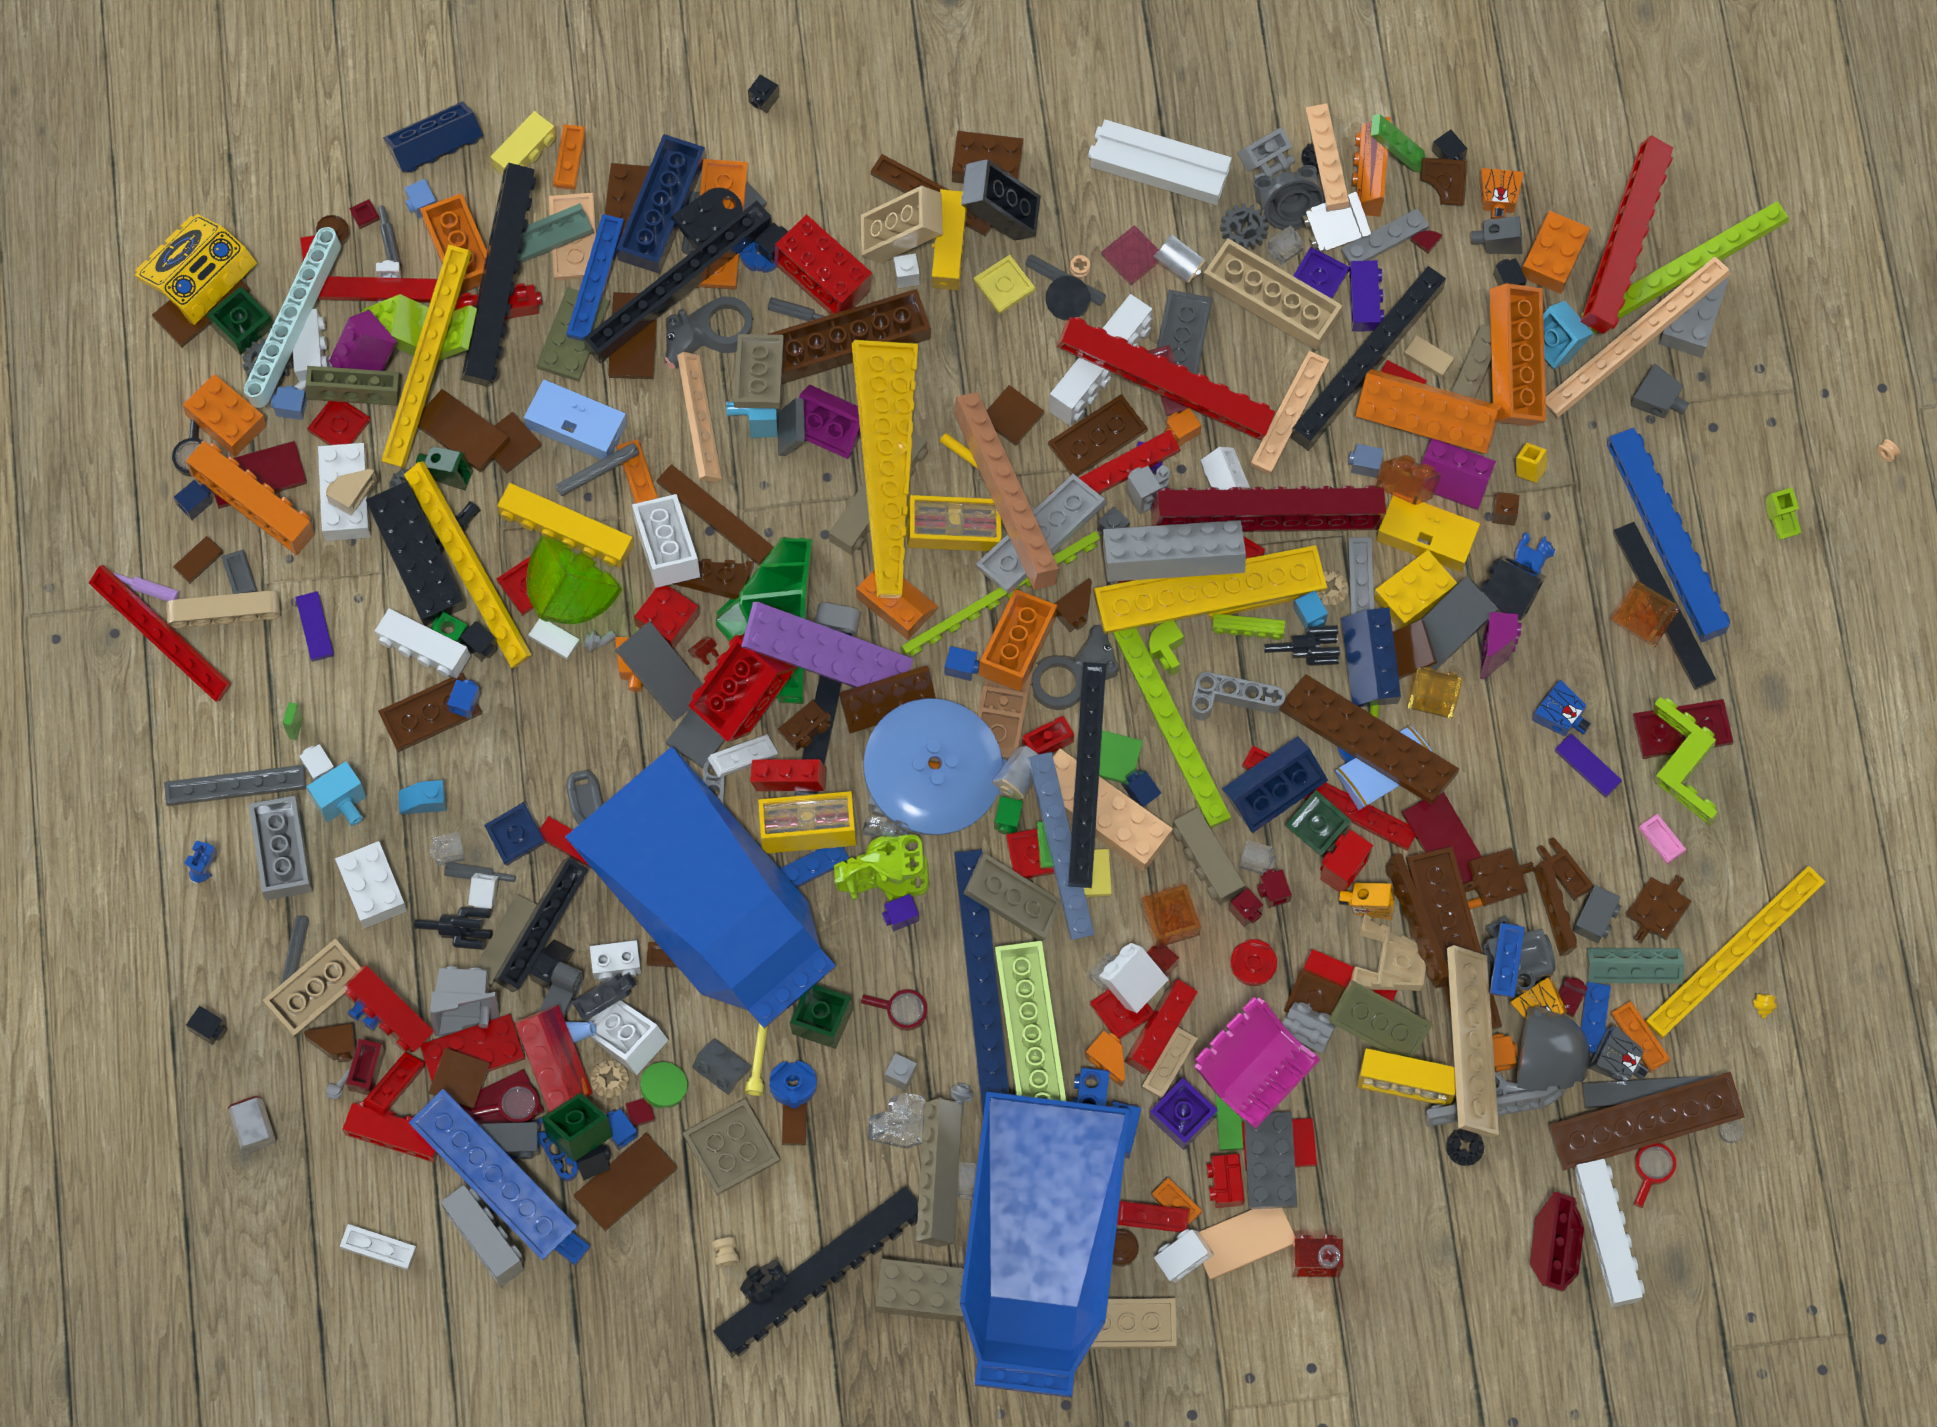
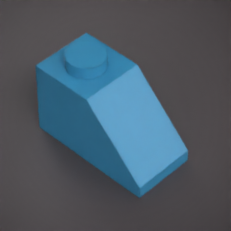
[398,780,446,815]

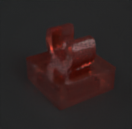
[688,636,719,665]

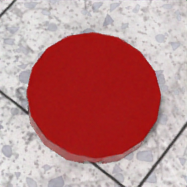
[1230,939,1277,986]

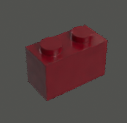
[346,1039,385,1095]

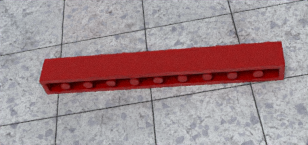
[1580,135,1674,334]
[1056,317,1276,440]

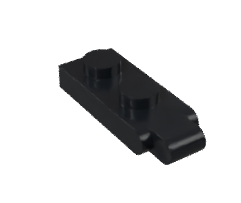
[572,973,636,1022]

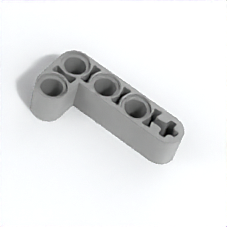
[1191,672,1285,720]

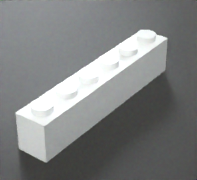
[1574,1159,1645,1308]

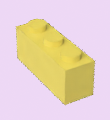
[490,111,556,175]

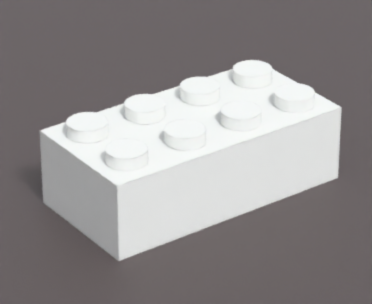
[318,443,371,541]
[632,494,700,588]

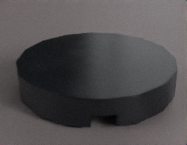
[1046,276,1091,321]

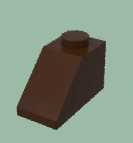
[1054,578,1092,632]
[304,1024,356,1062]

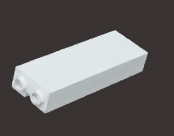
[1088,119,1232,205]

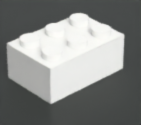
[335,841,407,929]

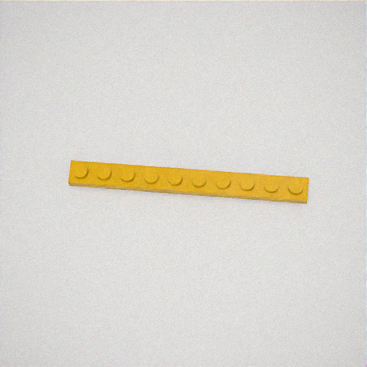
[381,245,472,468]
[404,462,532,668]
[1646,866,1826,1039]

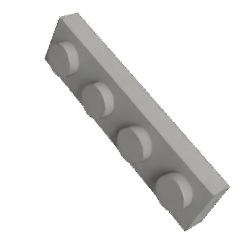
[1341,208,1429,266]
[1348,538,1374,615]

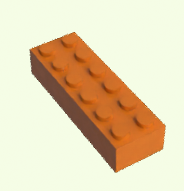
[1490,283,1546,426]
[1355,369,1502,454]
[186,441,314,556]

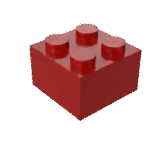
[634,585,700,650]
[1320,830,1373,893]

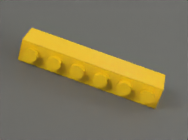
[497,483,634,568]

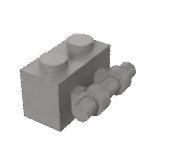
[1237,127,1295,179]
[1126,465,1170,515]
[1283,1002,1336,1053]

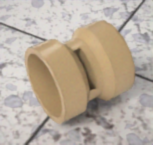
[712,1237,739,1267]

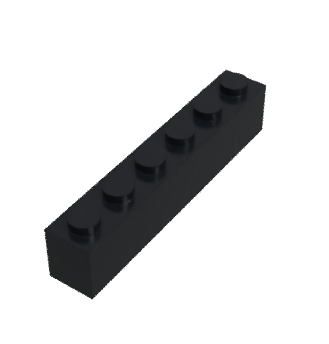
[493,857,588,993]

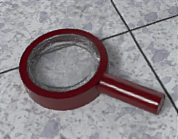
[861,989,927,1031]
[472,1083,539,1123]

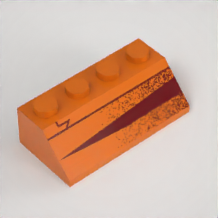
[1352,117,1391,217]

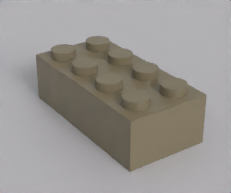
[876,1259,965,1323]

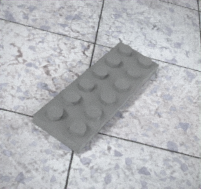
[976,474,1106,594]

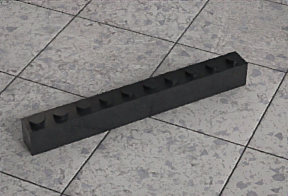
[461,162,536,387]
[583,200,772,363]
[1291,266,1446,451]
[713,1186,918,1358]

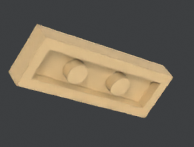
[1142,1027,1198,1100]

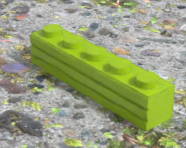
[1212,614,1285,640]

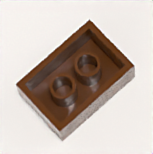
[952,131,1024,184]

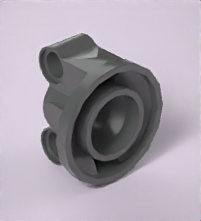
[1254,165,1325,230]

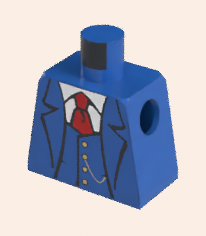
[1532,680,1591,736]

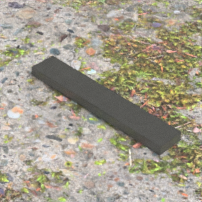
[164,765,306,806]
[1582,1075,1717,1109]

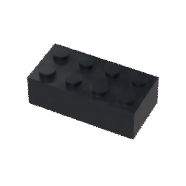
[961,159,1041,241]

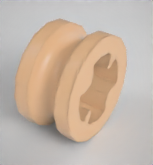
[1070,255,1090,278]
[1877,439,1900,462]

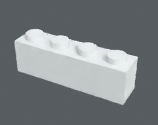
[375,609,471,679]

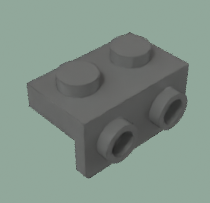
[692,1038,751,1095]

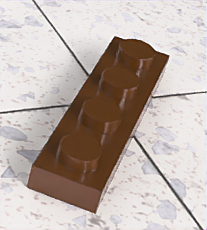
[1534,860,1577,956]

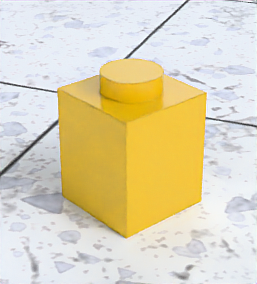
[1516,442,1547,483]

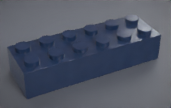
[616,134,706,274]

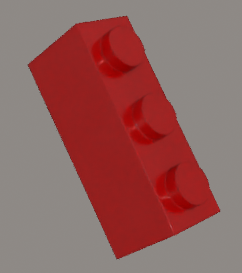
[750,759,826,791]

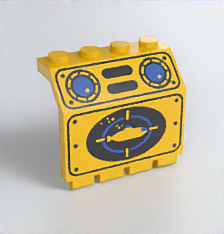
[135,214,257,325]

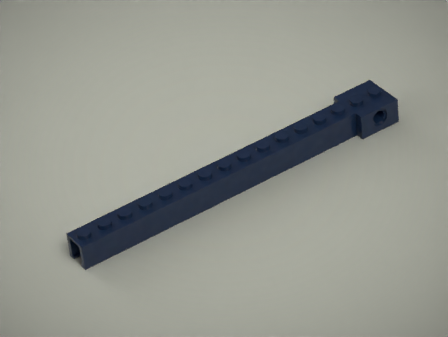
[954,850,1009,1122]

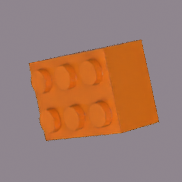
[1522,210,1590,294]
[182,374,266,457]

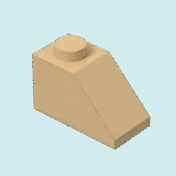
[326,469,377,516]

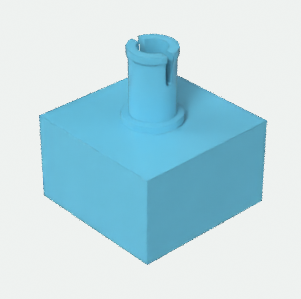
[1543,301,1594,369]
[726,401,778,438]
[306,761,366,826]

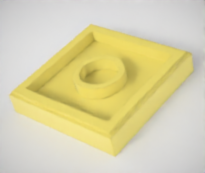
[973,255,1036,315]
[1084,849,1112,897]

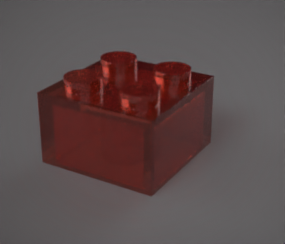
[1291,1235,1344,1278]

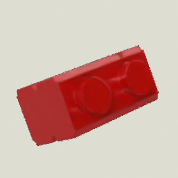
[1022,716,1074,755]
[1206,1154,1245,1208]

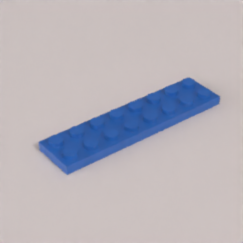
[409,1089,578,1261]

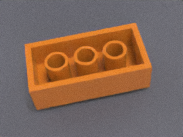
[420,193,487,294]
[978,589,1057,692]

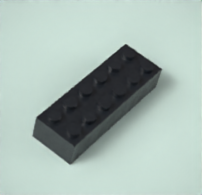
[365,481,466,626]

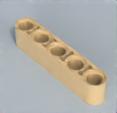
[166,591,280,628]

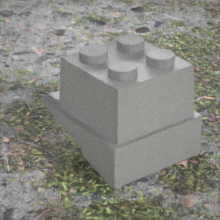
[430,966,500,1037]

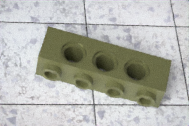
[306,366,399,406]

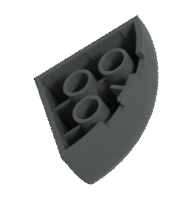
[1517,1007,1590,1091]

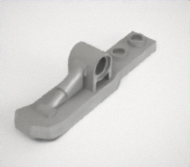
[1425,1072,1566,1127]

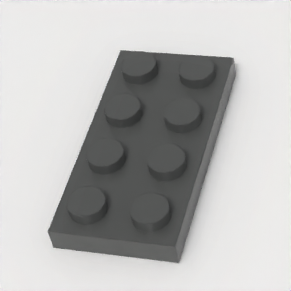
[1244,1112,1297,1209]

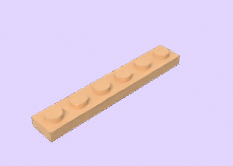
[1306,104,1350,211]
[1250,351,1329,475]
[677,352,722,482]

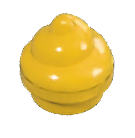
[1753,994,1777,1019]

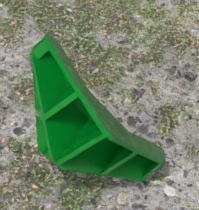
[716,537,813,704]

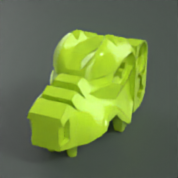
[834,835,929,902]

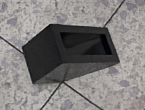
[529,940,575,990]

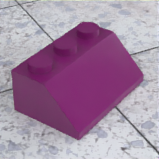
[329,310,397,371]
[799,384,861,459]
[1414,438,1496,510]
[1480,612,1522,679]

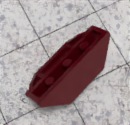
[1530,1192,1584,1292]

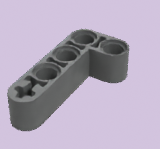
[521,962,583,1051]

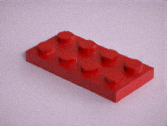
[420,1014,525,1081]

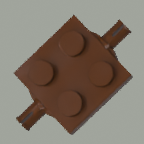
[1463,848,1535,907]
[1626,875,1692,944]

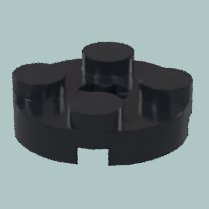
[740,1260,787,1302]

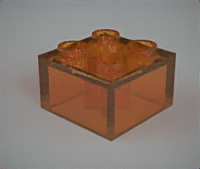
[1376,455,1441,505]
[1612,581,1680,647]
[1140,884,1201,949]

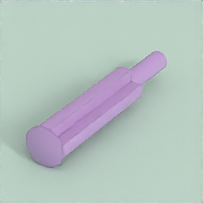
[113,573,179,601]

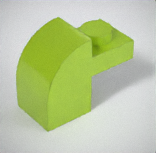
[1766,487,1802,541]
[1148,621,1184,676]

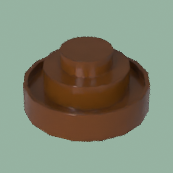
[315,215,349,245]
[1112,1230,1139,1267]

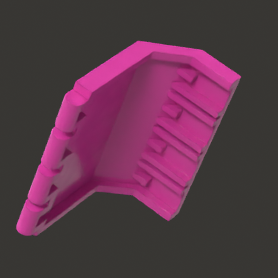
[1194,997,1320,1129]

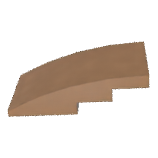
[977,672,1033,758]

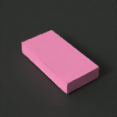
[1638,814,1686,865]

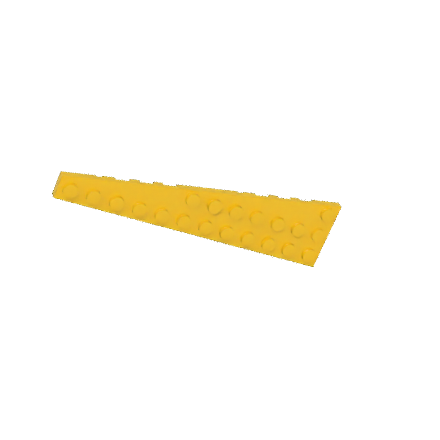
[852,340,918,598]

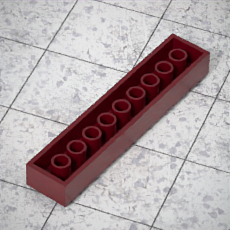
[1151,485,1386,532]

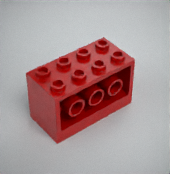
[774,214,872,315]
[688,634,797,742]

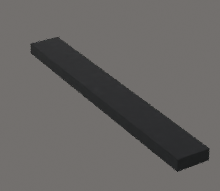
[1613,522,1716,690]
[794,631,852,796]

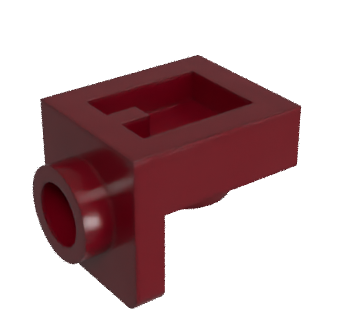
[1559,977,1588,1017]

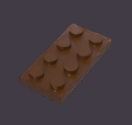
[839,665,936,734]

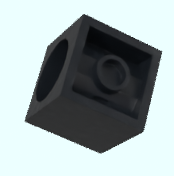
[1480,555,1546,621]

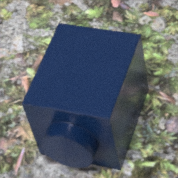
[174,480,212,521]
[1121,769,1161,807]

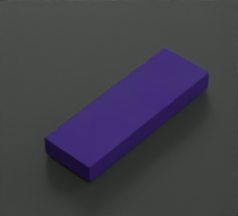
[295,591,334,662]
[1555,733,1622,798]

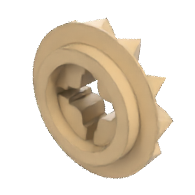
[1317,570,1349,606]
[591,1060,629,1098]

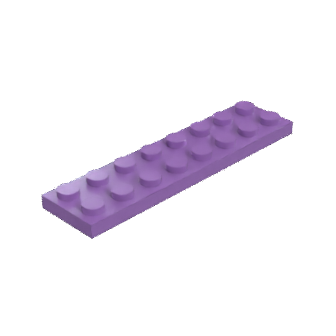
[741,602,913,688]

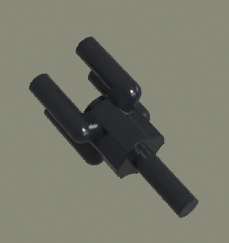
[1264,625,1340,666]
[414,907,493,950]

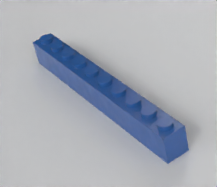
[1607,428,1730,643]

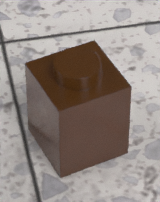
[1492,492,1520,526]

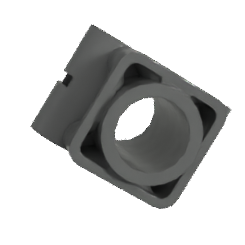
[1482,924,1556,997]

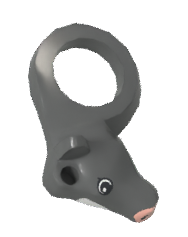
[664,296,754,369]
[1032,625,1119,710]

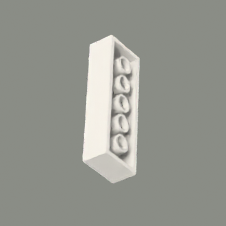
[1049,294,1153,427]

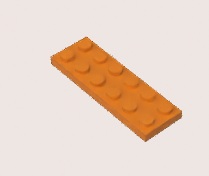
[694,159,748,289]

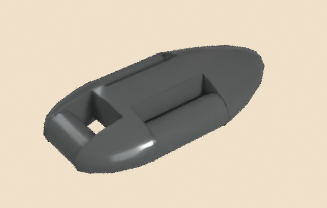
[566,770,603,825]

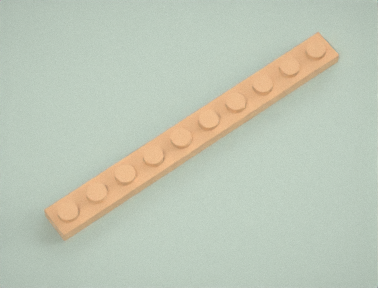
[1546,256,1731,418]

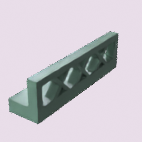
[516,203,594,264]
[1587,948,1685,984]

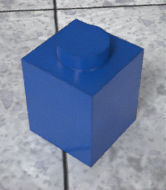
[944,646,980,681]
[447,680,480,719]
[606,1109,638,1150]

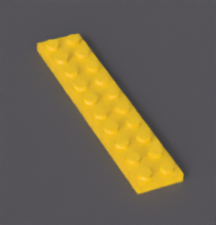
[1094,545,1327,634]

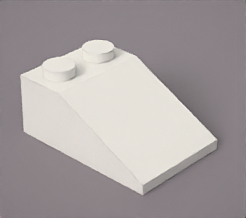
[588,1000,668,1075]

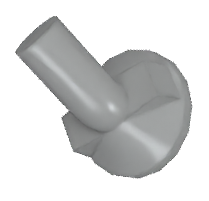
[584,630,616,653]
[950,1083,974,1118]

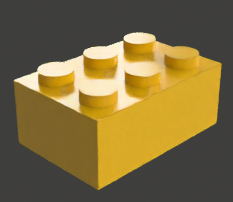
[1374,550,1457,629]

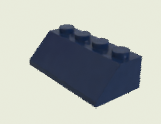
[383,101,483,173]
[1341,608,1401,707]
[1222,736,1329,833]

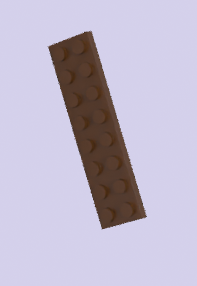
[1279,674,1459,805]
[1406,847,1502,1030]
[1549,1072,1745,1171]

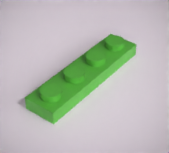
[1371,114,1425,172]

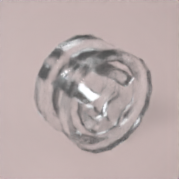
[1318,1245,1340,1269]

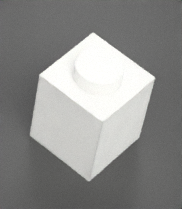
[894,254,920,288]
[300,744,334,781]
[468,873,499,909]

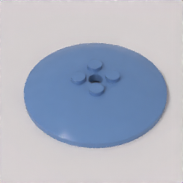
[863,699,1003,835]

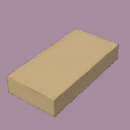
[1404,335,1454,378]

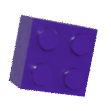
[1149,1078,1218,1150]

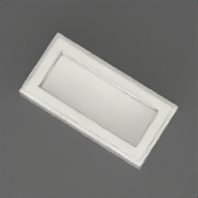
[528,617,580,661]

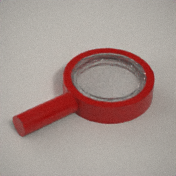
[1634,1143,1676,1208]

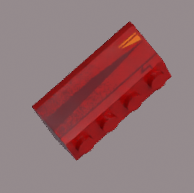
[514,1005,592,1112]

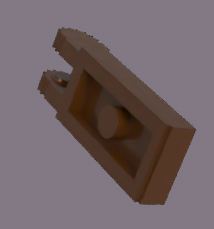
[1536,837,1594,901]

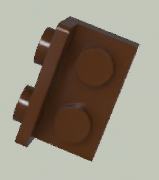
[778,700,831,751]

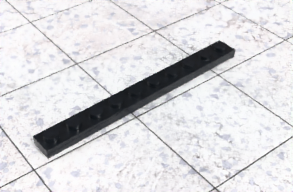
[1068,662,1106,888]

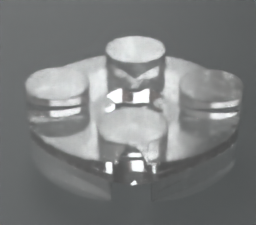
[862,817,910,838]

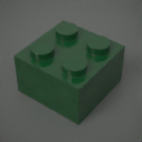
[207,286,273,355]
[1285,790,1353,857]
[790,985,854,1049]
[542,1093,613,1162]

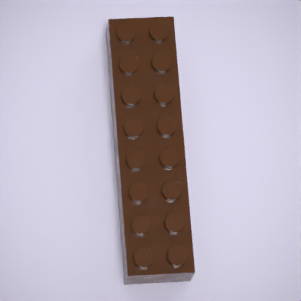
[765,289,931,384]

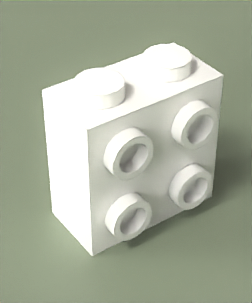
[1099,943,1169,1013]

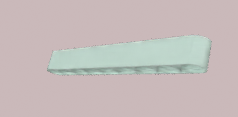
[244,227,341,408]

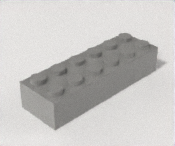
[1103,520,1246,582]

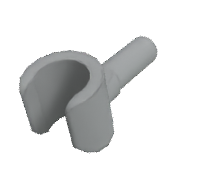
[326,1069,350,1099]

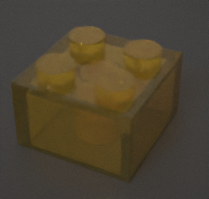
[1407,667,1463,719]

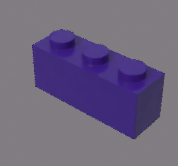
[1349,260,1384,332]

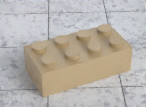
[861,186,942,263]
[262,938,361,1039]

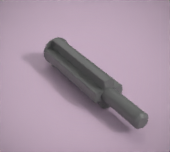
[378,205,402,267]
[768,297,825,321]
[444,862,516,882]

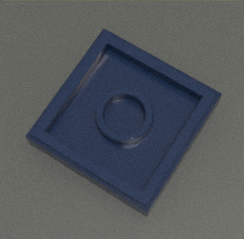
[484,802,547,866]

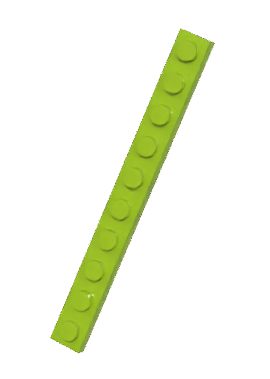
[1581,201,1790,333]
[899,531,1100,657]
[1112,628,1231,829]

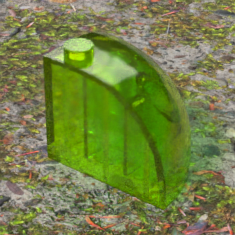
[527,535,622,624]

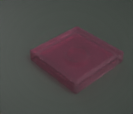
[1101,225,1159,285]

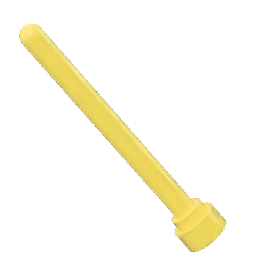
[744,1024,768,1096]

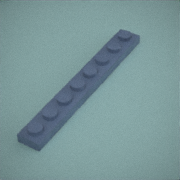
[1028,752,1095,940]

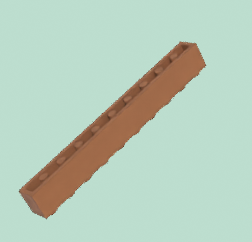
[953,392,1059,590]

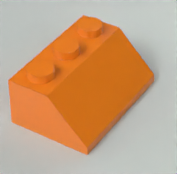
[856,571,939,640]

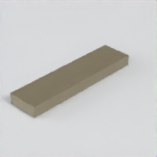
[474,894,537,987]

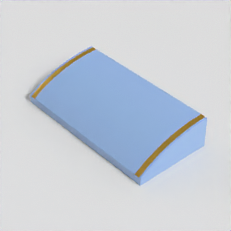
[1335,725,1432,810]

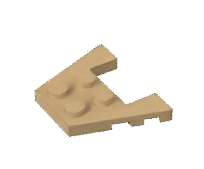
[1351,914,1426,991]

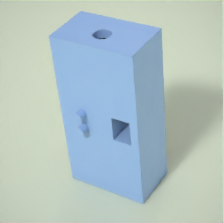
[524,379,627,460]

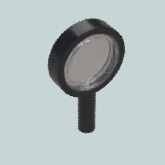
[172,419,203,477]

